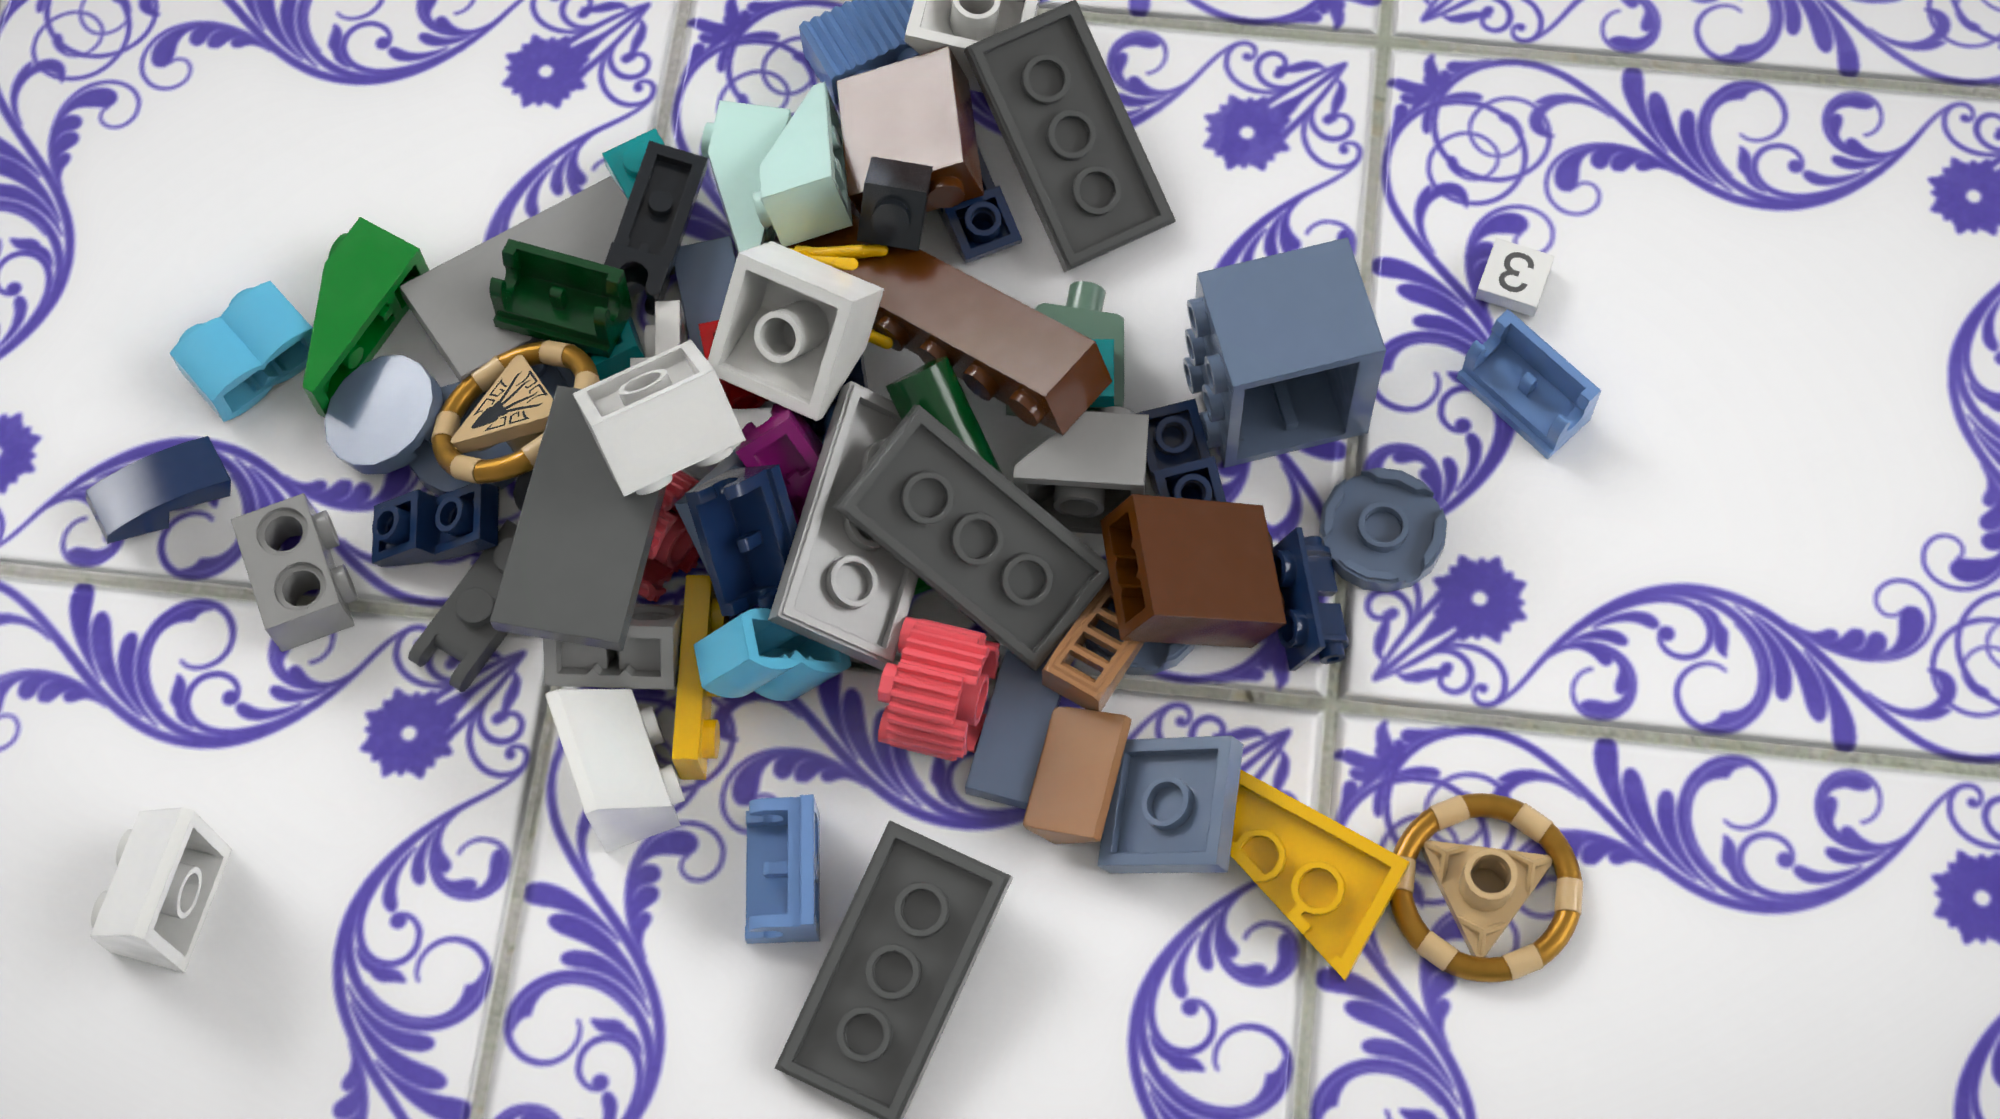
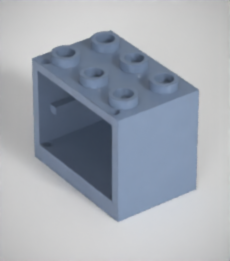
[1183,237,1386,468]

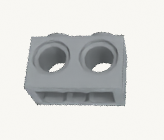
[231,493,357,652]
[543,604,684,690]

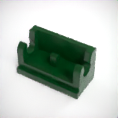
[489,239,633,358]

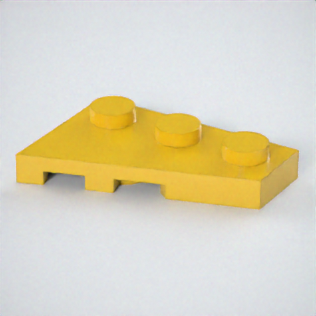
[1230,770,1410,982]

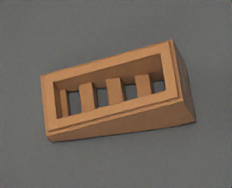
[1042,578,1145,711]

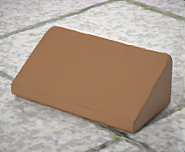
[1023,707,1132,844]

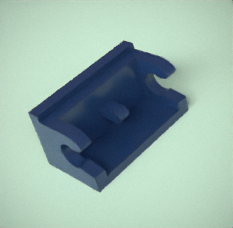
[685,464,797,616]

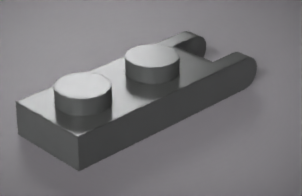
[408,519,517,692]

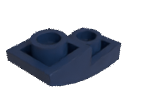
[937,144,1022,264]
[1135,399,1226,502]
[86,436,231,544]
[372,483,499,567]

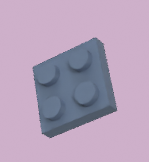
[1097,735,1244,874]

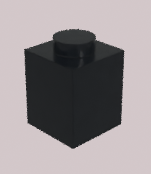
[857,157,933,251]

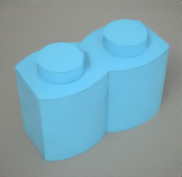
[170,281,313,422]
[693,608,852,701]

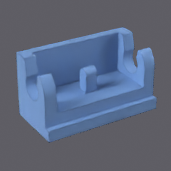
[1456,309,1602,459]
[745,794,820,944]

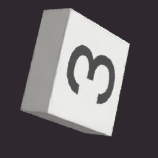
[1475,238,1555,317]

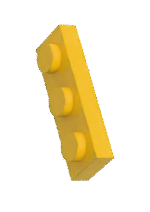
[672,575,729,780]

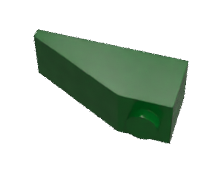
[302,217,429,418]

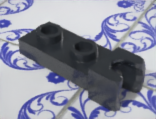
[604,140,708,315]

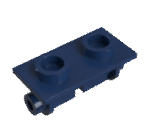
[1272,527,1349,671]

